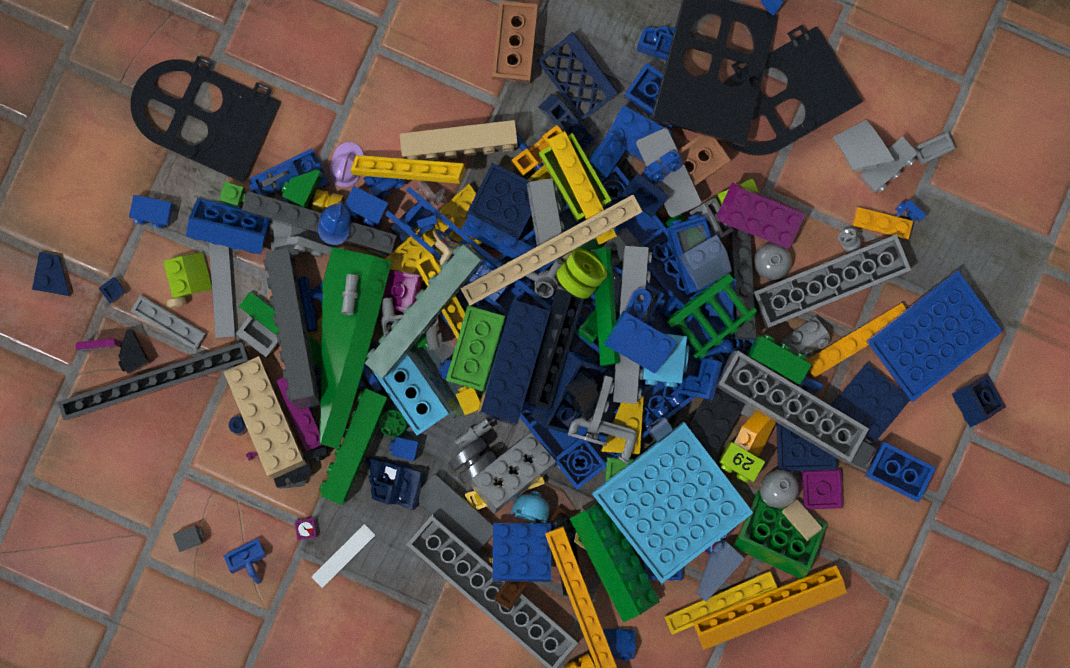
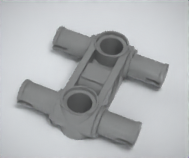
[381,298,440,351]

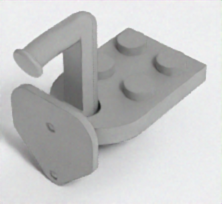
[567,376,636,464]

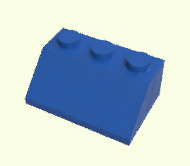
[604,310,677,374]

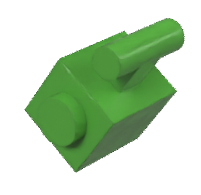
[219,182,246,207]

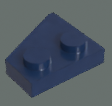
[32,252,70,297]

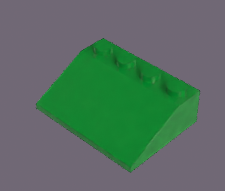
[733,491,827,579]

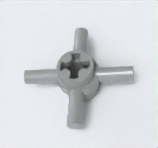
[526,259,567,306]

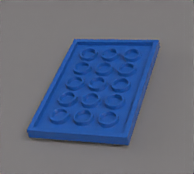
[866,271,1003,402]

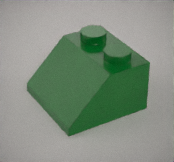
[281,170,323,209]

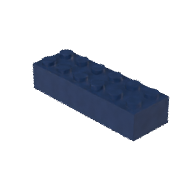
[477,300,550,425]

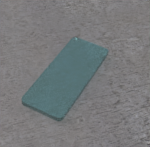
[407,345,464,419]

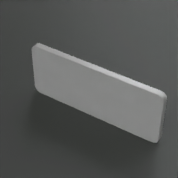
[636,128,701,217]

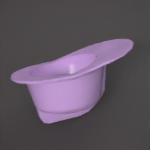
[329,142,364,187]

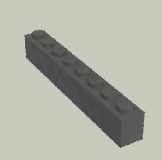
[241,191,396,255]

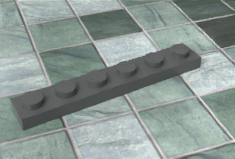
[729,227,756,340]

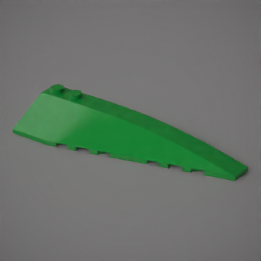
[319,247,392,449]

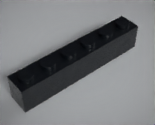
[524,289,584,409]

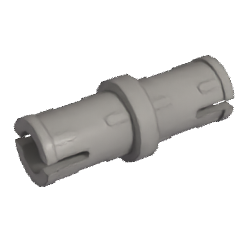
[341,274,359,315]
[455,418,493,450]

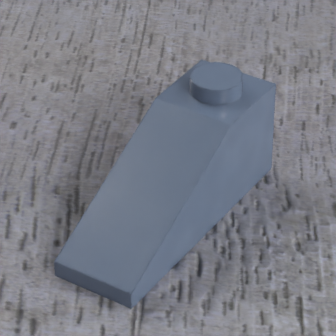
[697,540,745,601]

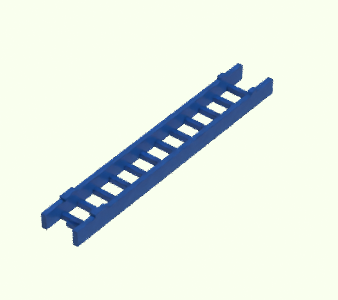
[385,187,599,353]

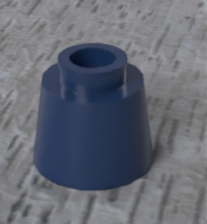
[228,414,248,436]

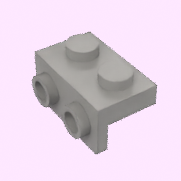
[286,226,332,258]
[784,317,831,358]

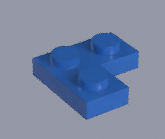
[678,358,722,400]

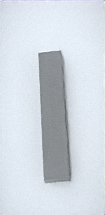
[209,223,236,338]

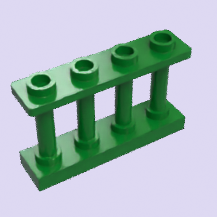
[665,273,757,358]

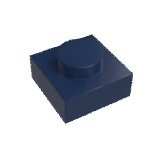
[99,277,126,304]

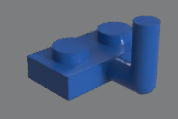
[223,538,267,584]

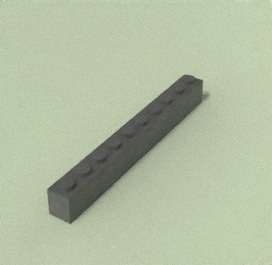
[58,342,250,421]

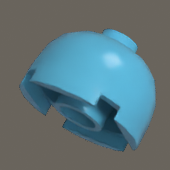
[510,491,550,524]

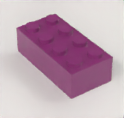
[716,182,806,249]

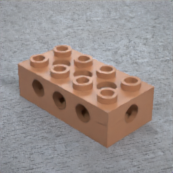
[492,1,538,84]
[645,134,731,187]

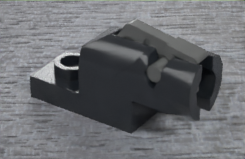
[274,447,329,489]

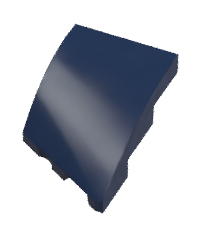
[366,457,425,510]

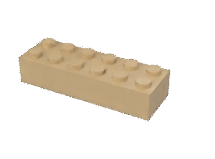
[399,120,518,161]
[224,356,307,480]

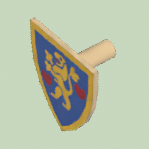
[433,228,462,265]

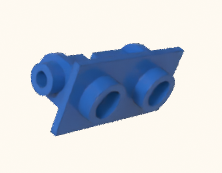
[643,150,683,185]

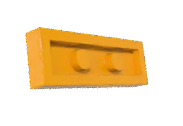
[852,207,913,240]

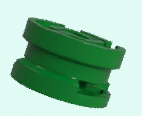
[379,410,407,437]

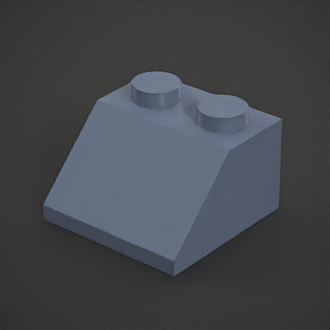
[679,235,732,290]

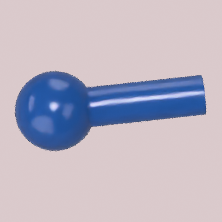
[700,339,734,361]

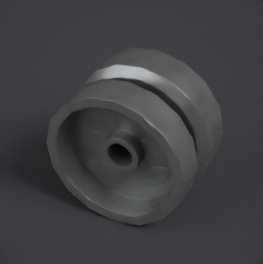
[448,438,497,484]

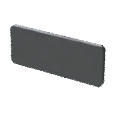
[418,474,493,552]

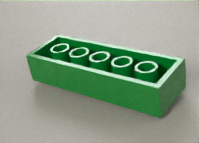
[319,388,389,505]
[570,503,660,622]

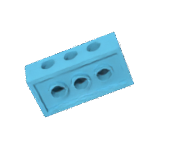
[373,353,449,435]

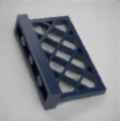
[537,32,619,121]

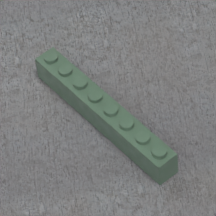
[365,244,485,378]

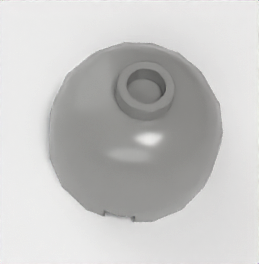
[754,242,792,280]
[760,470,799,509]

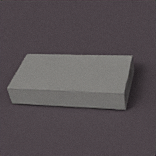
[913,132,956,165]

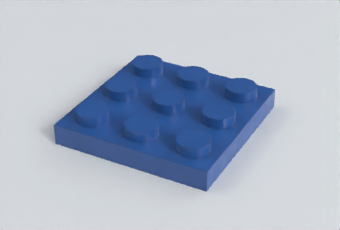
[493,523,551,582]

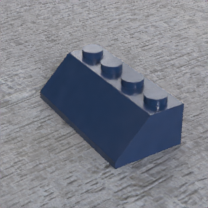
[531,350,607,433]

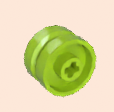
[556,248,607,298]

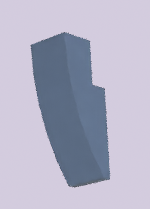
[646,416,673,442]

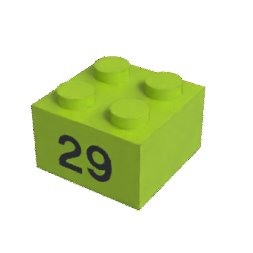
[717,442,765,483]

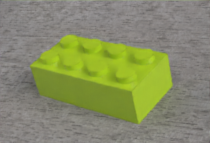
[539,133,611,222]

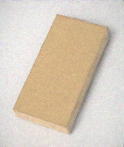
[782,500,823,541]

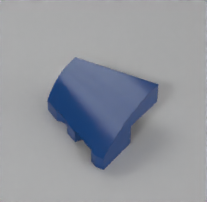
[637,26,675,61]

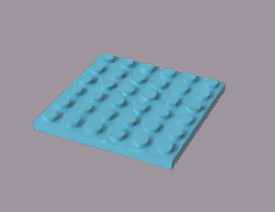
[592,422,753,584]

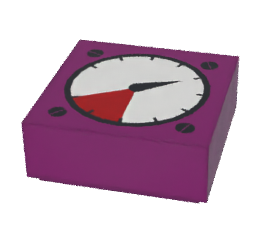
[295,518,317,540]

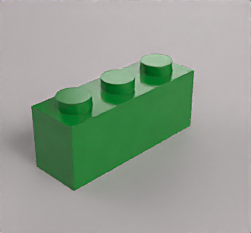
[747,334,812,385]

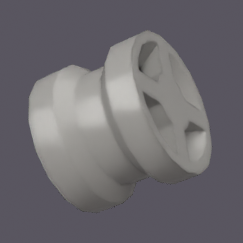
[838,228,861,253]

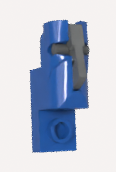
[258,154,318,195]

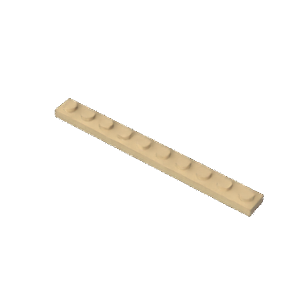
[461,195,643,306]

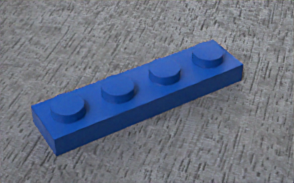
[461,214,534,259]

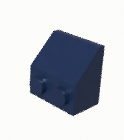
[952,374,1006,427]

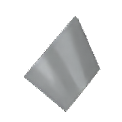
[833,120,895,172]

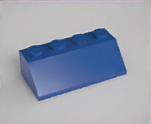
[186,198,271,255]

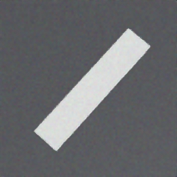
[312,524,375,588]

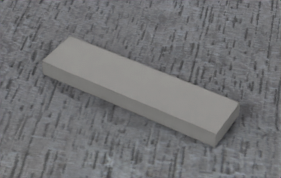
[131,295,206,350]

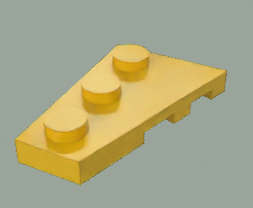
[601,396,644,454]

